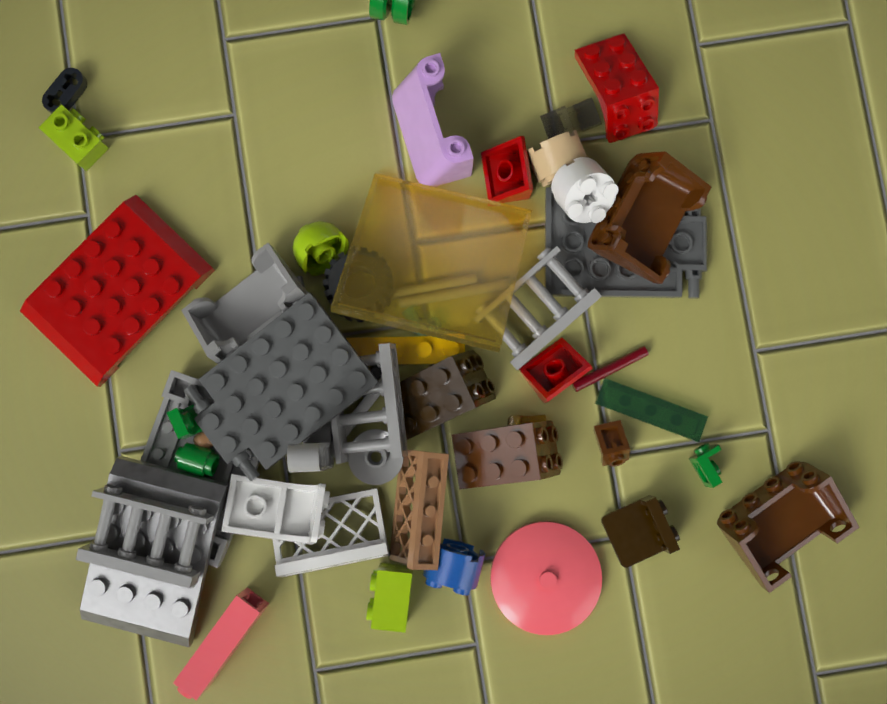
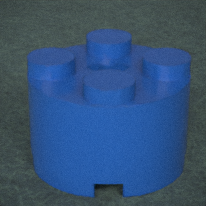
[422,538,485,596]

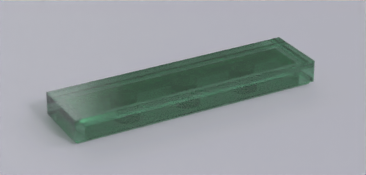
[594,378,708,442]

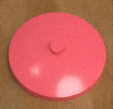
[490,521,602,635]

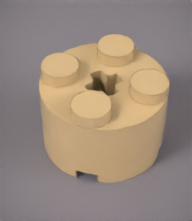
[527,130,587,187]

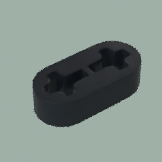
[42,68,87,114]

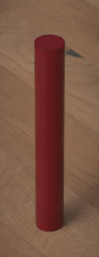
[572,346,649,392]

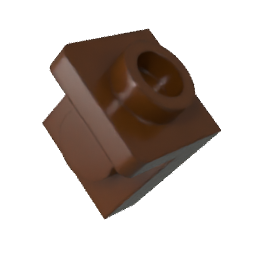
[593,420,630,467]

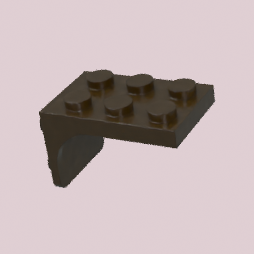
[383,350,496,440]

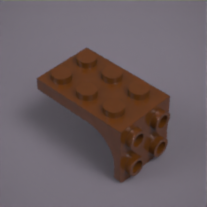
[452,420,563,490]

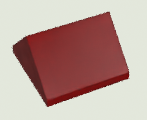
[481,136,533,205]
[519,338,593,403]

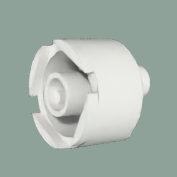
[551,157,618,223]

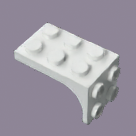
[221,474,330,545]

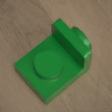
[166,405,202,439]
[688,443,723,488]

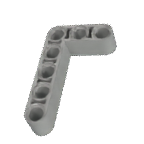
[287,421,334,473]

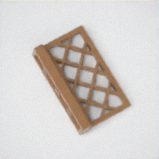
[389,450,449,570]

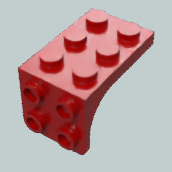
[574,33,659,143]

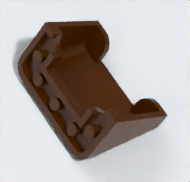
[588,151,712,284]

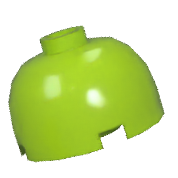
[292,221,349,276]

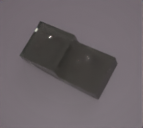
[540,97,602,139]

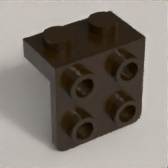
[601,495,680,568]

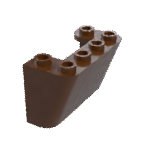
[717,461,860,593]

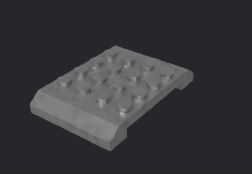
[80,456,229,647]

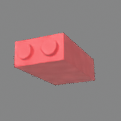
[173,587,270,701]

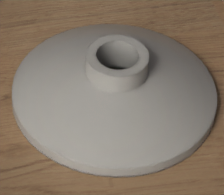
[348,429,404,485]

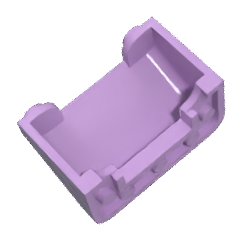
[392,53,474,188]

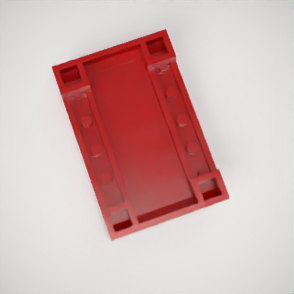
[20,195,215,387]

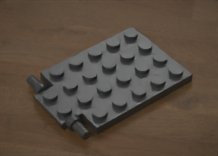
[545,187,708,299]
[184,292,380,482]

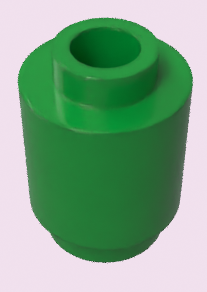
[175,442,220,477]

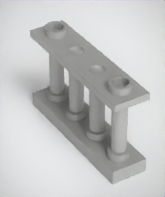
[473,246,602,370]
[330,343,408,464]
[76,484,214,589]

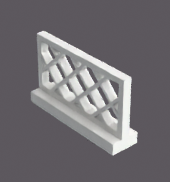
[272,488,390,578]

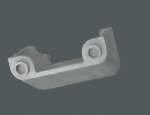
[181,243,308,364]

